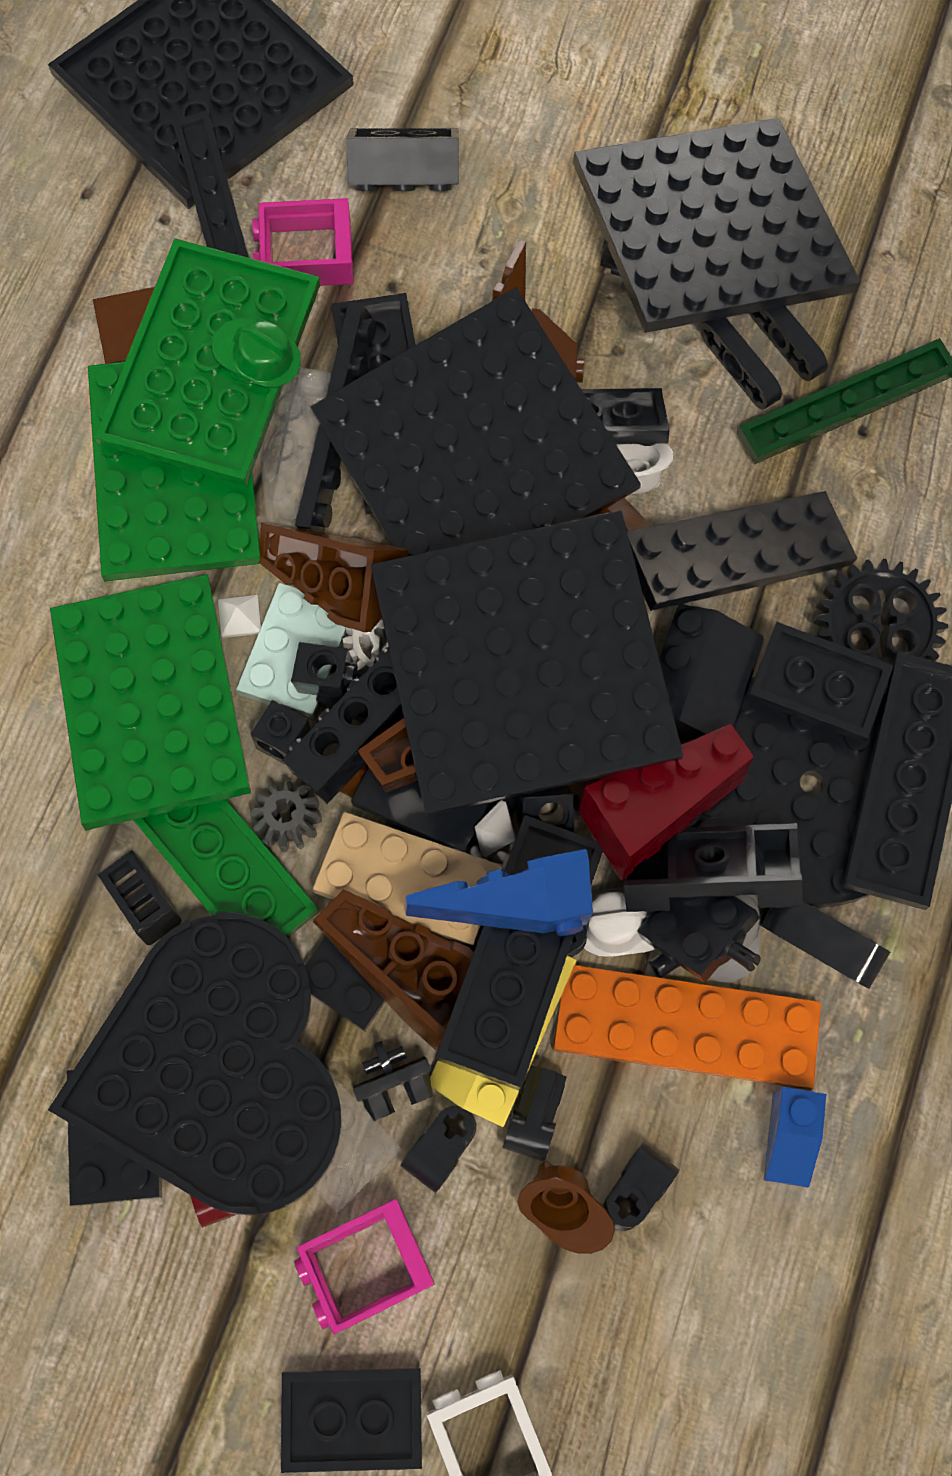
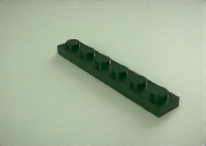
[737,338,952,464]

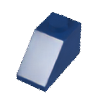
[764,1087,827,1188]

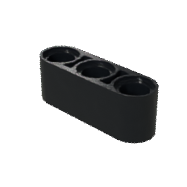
[760,901,891,989]

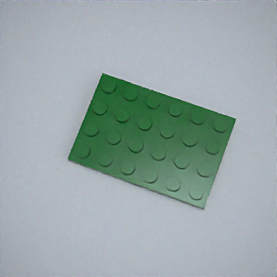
[95,238,320,486]
[88,362,261,582]
[50,574,251,831]

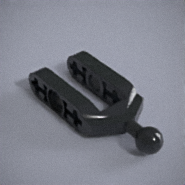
[694,306,828,409]

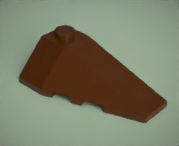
[258,523,408,632]

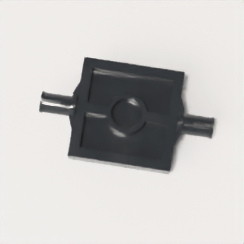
[637,896,761,983]

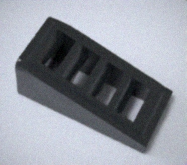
[97,850,182,945]

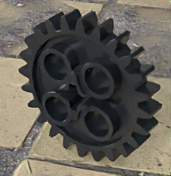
[814,558,948,681]

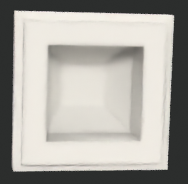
[218,595,261,638]
[475,800,515,857]

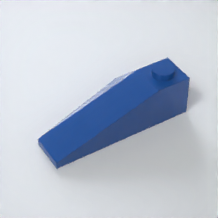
[404,849,593,936]

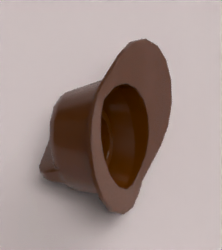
[517,1161,615,1254]

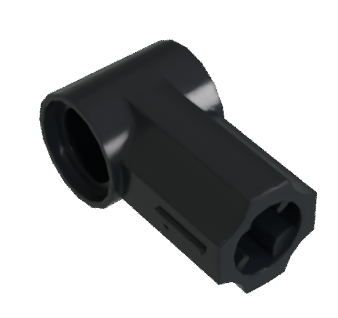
[502,1065,567,1162]

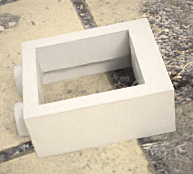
[427,1370,552,1476]

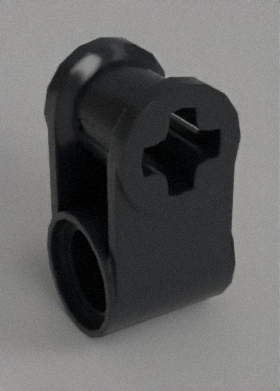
[400,1106,477,1194]
[602,1142,680,1231]

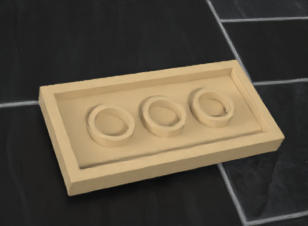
[313,812,503,949]

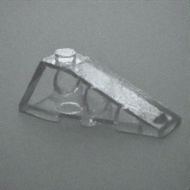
[260,367,331,528]

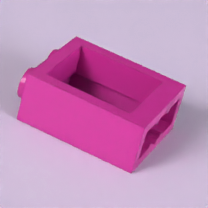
[252,198,354,286]
[294,1199,435,1335]

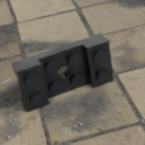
[624,823,803,912]

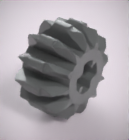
[250,779,322,852]

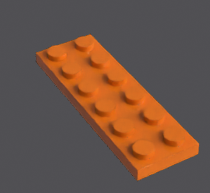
[553,965,821,1090]

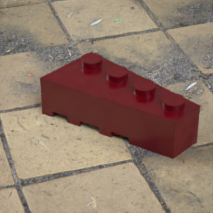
[578,724,754,881]

